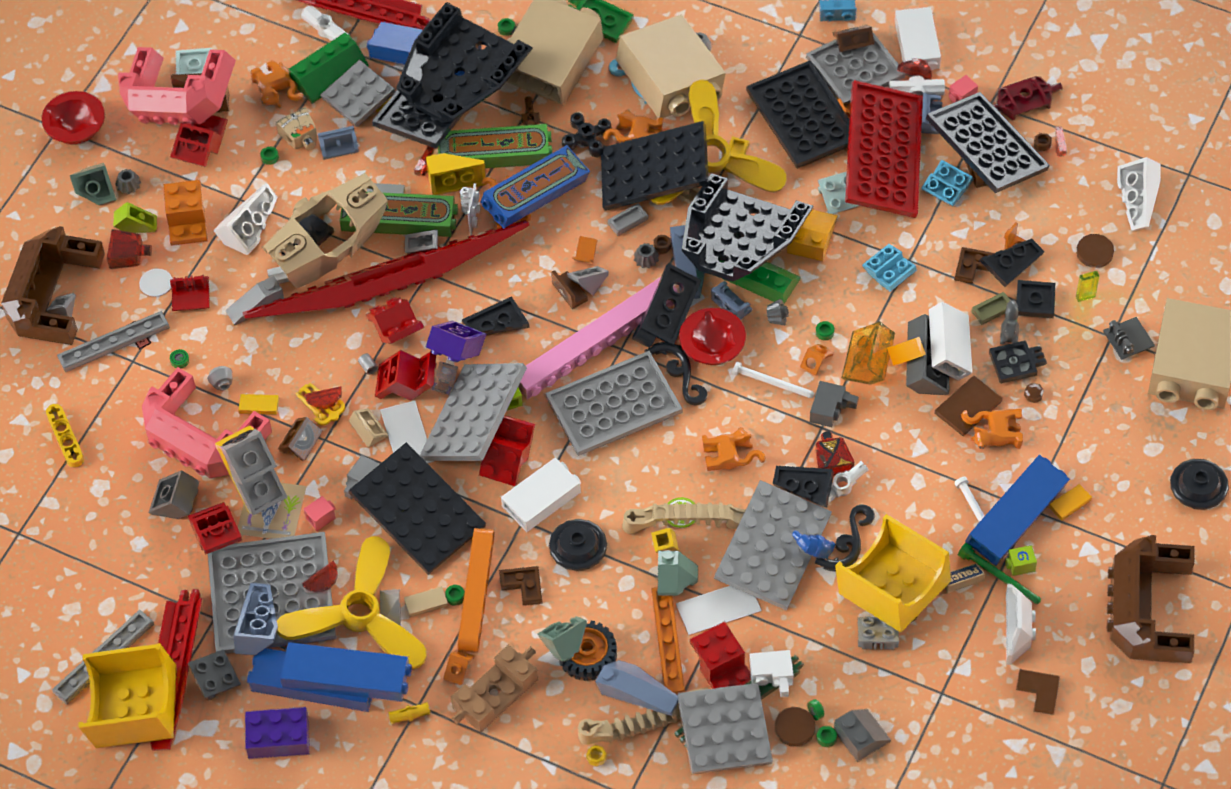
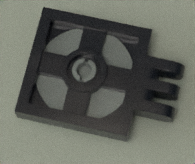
[989,340,1047,384]

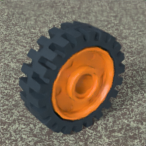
[559,620,617,681]

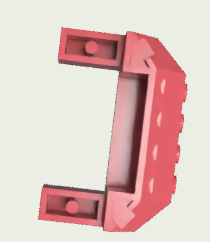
[118,47,236,125]
[142,367,272,479]

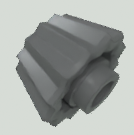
[115,169,141,194]
[634,243,659,268]
[767,299,789,325]

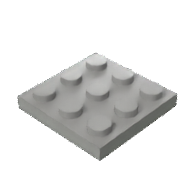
[321,60,396,127]

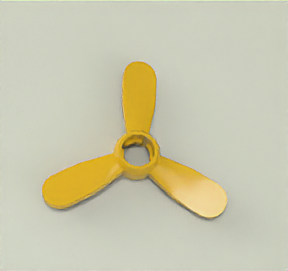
[650,79,787,205]
[277,536,427,669]

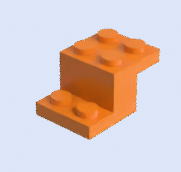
[163,180,208,246]

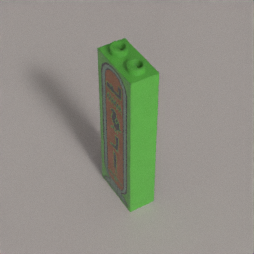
[438,124,552,168]
[340,192,458,237]

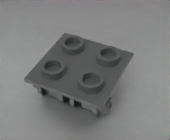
[1103,317,1155,360]
[188,649,241,700]

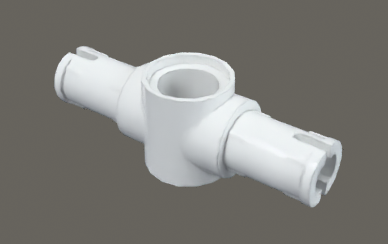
[822,461,869,508]

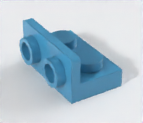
[819,0,856,21]

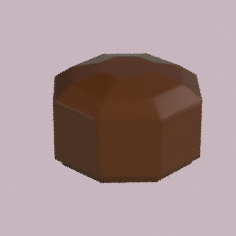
[1034,133,1052,151]
[653,235,671,254]
[1024,383,1044,403]

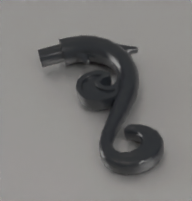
[644,342,708,405]
[815,504,875,571]

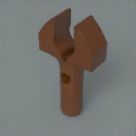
[521,96,540,125]

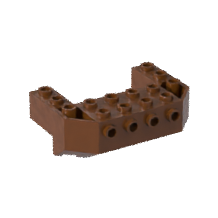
[1,226,105,345]
[1107,535,1195,663]

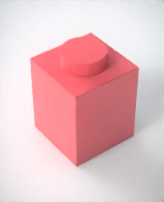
[949,75,978,103]
[304,496,336,531]

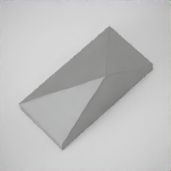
[405,230,438,254]
[567,266,609,296]
[46,293,76,317]
[380,589,401,626]

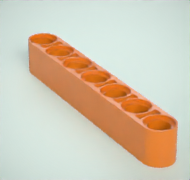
[458,528,495,652]

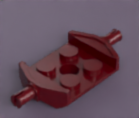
[993,76,1063,121]

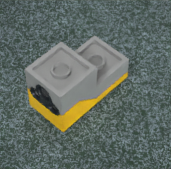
[215,426,287,516]

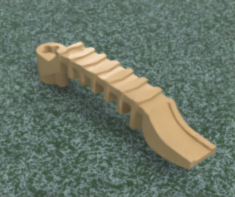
[622,503,746,534]
[578,687,708,745]

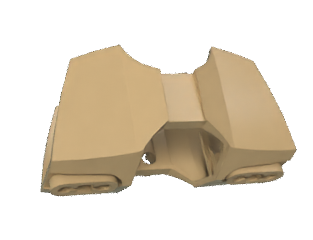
[263,173,388,288]

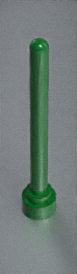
[957,542,1041,604]

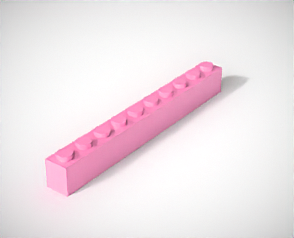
[518,277,677,400]

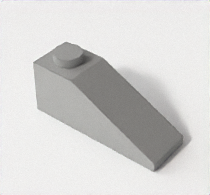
[226,276,284,326]

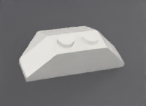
[1006,584,1036,665]

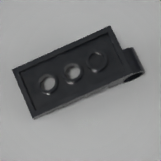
[632,263,702,348]

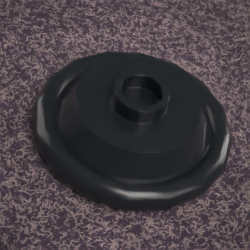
[1170,459,1229,510]
[549,519,608,571]

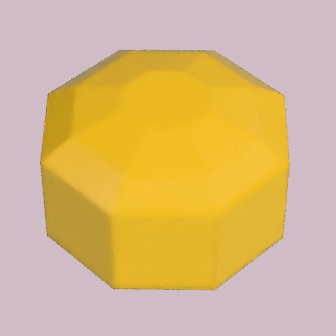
[586,745,607,767]

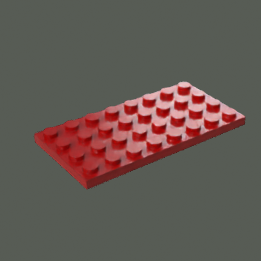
[845,80,923,218]

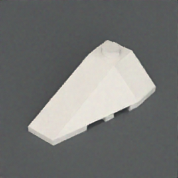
[1117,157,1161,231]
[213,183,277,255]

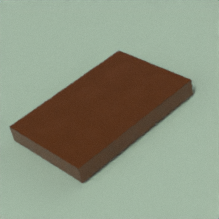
[935,376,1003,436]

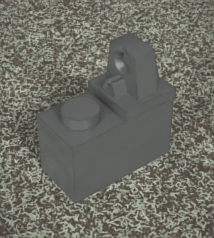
[810,381,859,427]

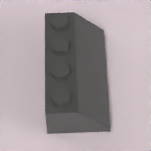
[906,314,949,395]

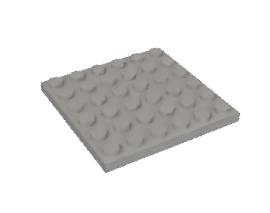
[208,532,336,654]

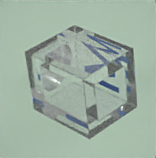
[431,361,458,395]

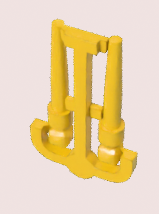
[296,382,345,426]

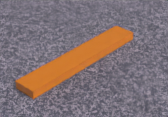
[651,587,685,695]

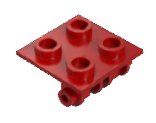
[170,274,210,311]

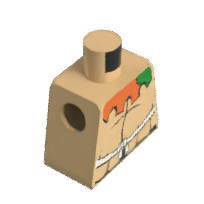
[276,107,318,150]

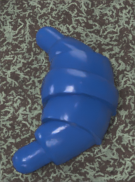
[792,530,835,559]

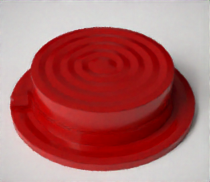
[41,91,105,145]
[679,308,746,365]

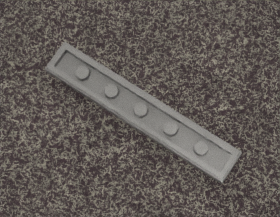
[57,311,170,372]
[52,609,154,705]

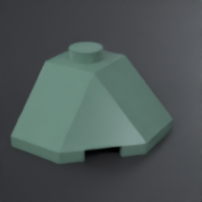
[69,163,116,205]
[658,551,698,596]
[537,616,587,661]

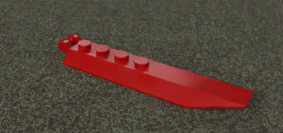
[297,0,431,30]
[150,589,202,751]

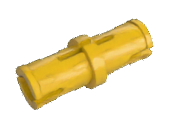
[388,702,431,725]

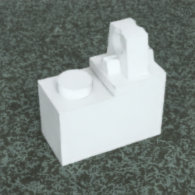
[749,650,793,697]

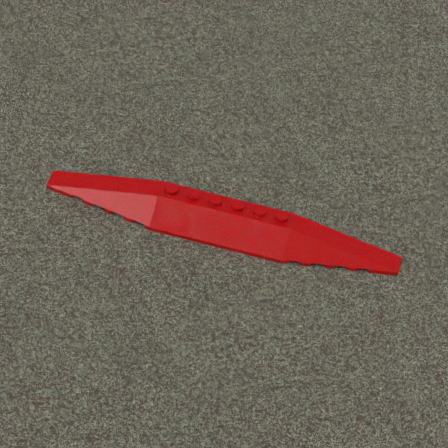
[242,220,530,319]

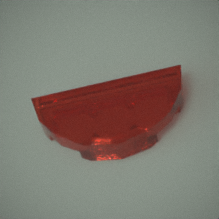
[897,58,932,80]
[1055,126,1067,157]
[414,146,434,176]
[304,386,342,410]
[302,560,338,592]

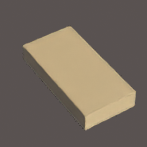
[404,587,448,617]

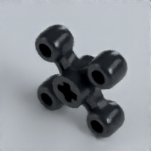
[562,112,612,157]

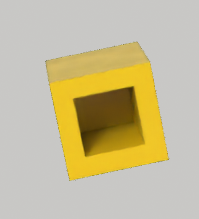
[651,528,679,553]

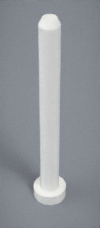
[732,362,814,398]
[954,477,984,522]

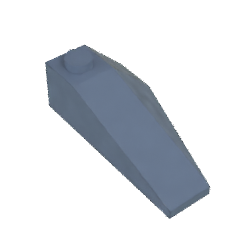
[670,225,705,299]
[234,583,278,655]
[595,660,679,716]

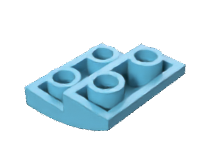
[921,160,974,206]
[862,244,917,292]

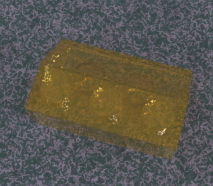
[841,321,895,385]

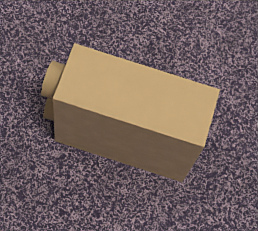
[506,0,603,105]
[616,14,726,119]
[1148,298,1231,410]

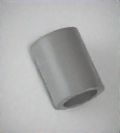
[358,353,378,375]

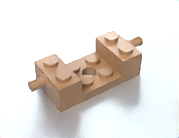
[451,644,538,733]

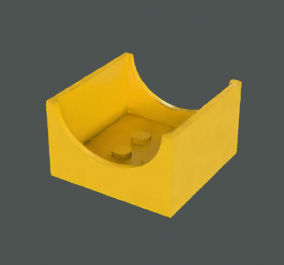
[835,514,951,633]
[78,644,176,748]

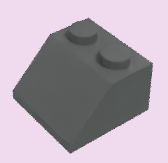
[149,470,200,519]
[834,709,891,762]

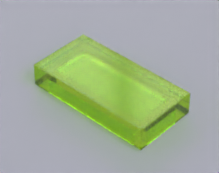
[1076,271,1099,302]

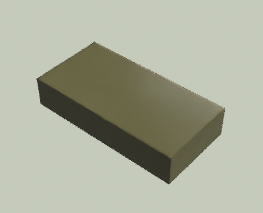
[971,292,1010,325]

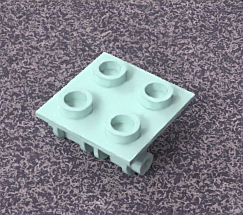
[818,171,858,214]

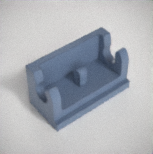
[921,93,943,134]
[318,126,359,160]
[711,281,752,320]

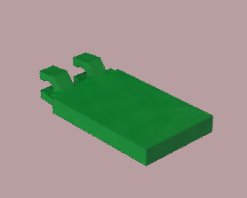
[568,0,634,43]

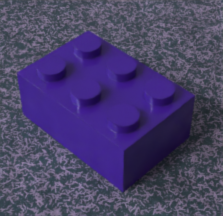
[426,321,486,362]
[245,707,310,759]

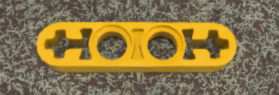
[46,404,84,468]

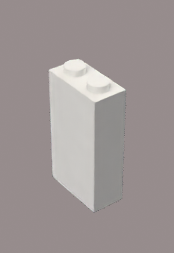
[895,7,941,72]
[929,302,972,381]
[501,457,581,532]

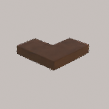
[954,247,995,284]
[499,566,543,606]
[1016,669,1060,715]

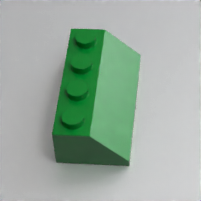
[288,32,369,104]
[719,260,801,304]

